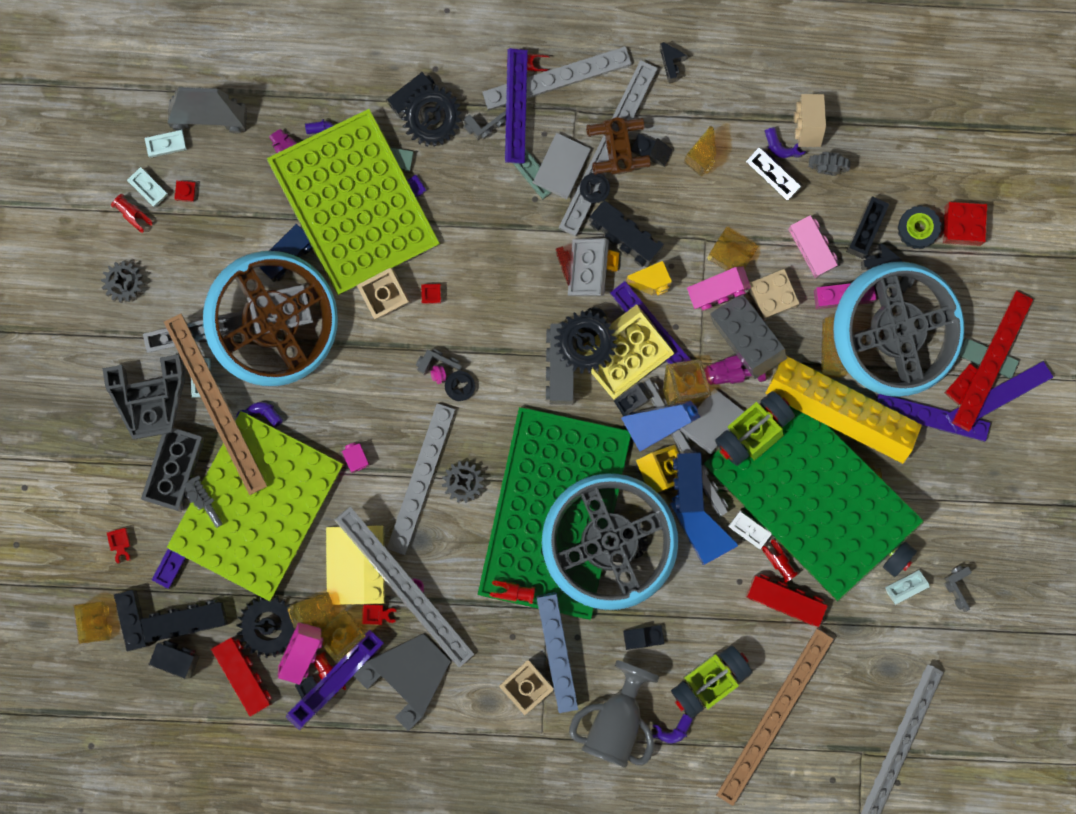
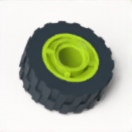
[897,206,941,249]

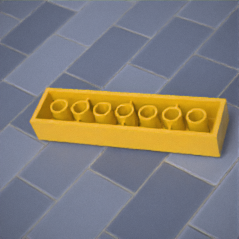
[765,356,922,464]

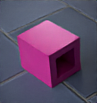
[342,442,370,474]

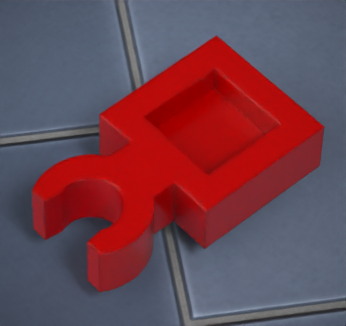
[106,528,131,564]
[362,604,396,625]

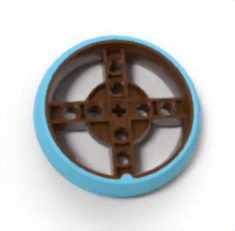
[203,251,338,386]

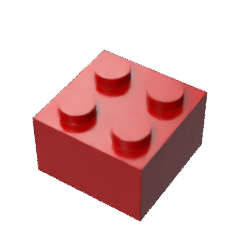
[943,202,987,246]

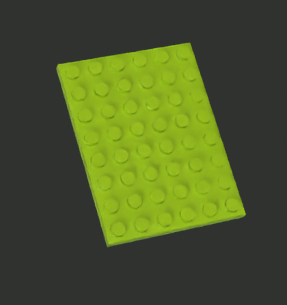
[267,109,440,295]
[166,411,343,602]

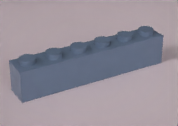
[537,592,578,713]

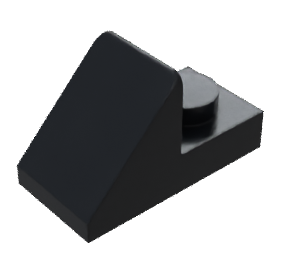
[659,42,687,84]
[631,134,673,167]
[861,243,902,270]
[614,382,652,417]
[623,625,664,650]

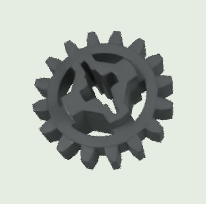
[808,152,851,176]
[101,261,144,303]
[442,461,484,503]

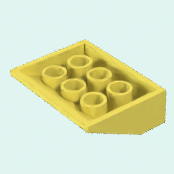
[576,304,674,399]
[326,525,385,605]

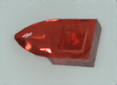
[555,246,571,286]

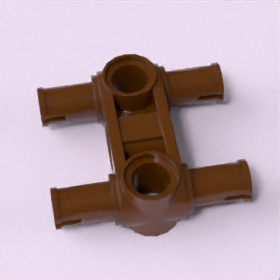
[586,117,650,175]

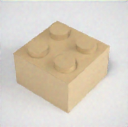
[794,94,826,147]
[357,268,410,320]
[748,269,799,321]
[499,660,554,715]

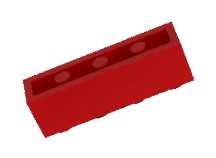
[745,574,827,627]
[211,637,273,717]

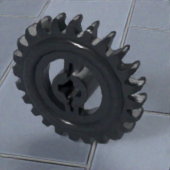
[400,84,462,147]
[554,310,618,374]
[236,596,299,658]

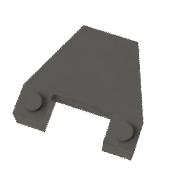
[167,87,247,133]
[102,354,186,440]
[353,634,451,731]

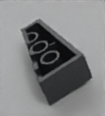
[589,200,664,268]
[141,599,228,643]

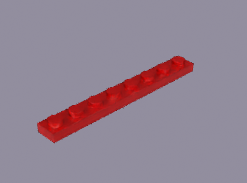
[951,291,1033,432]

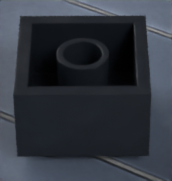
[149,640,200,679]

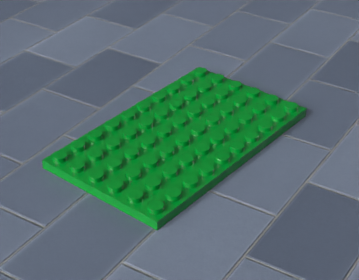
[704,406,924,602]
[477,407,631,620]

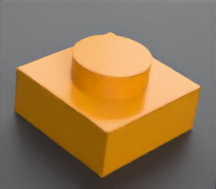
[606,250,619,272]

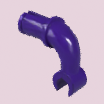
[305,119,334,135]
[764,127,806,158]
[236,402,283,427]
[652,714,693,743]

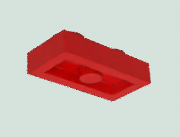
[944,364,977,405]

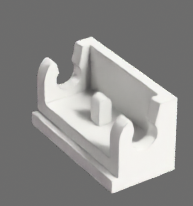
[729,509,771,549]

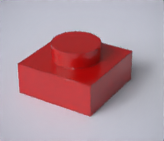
[174,181,196,202]
[421,284,441,304]

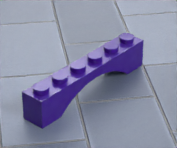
[286,630,383,731]

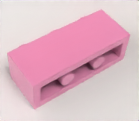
[788,215,838,279]

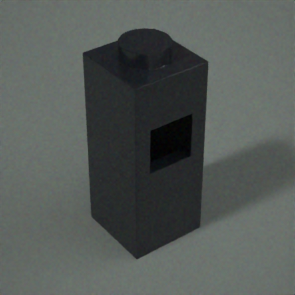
[387,72,435,118]

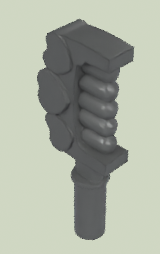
[184,476,223,528]

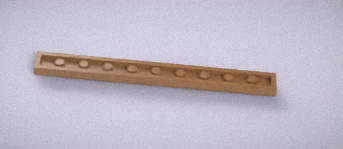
[164,313,268,495]
[716,629,833,806]

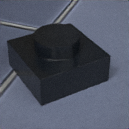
[295,676,317,699]

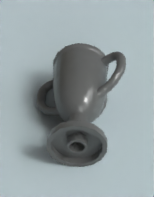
[569,660,660,768]

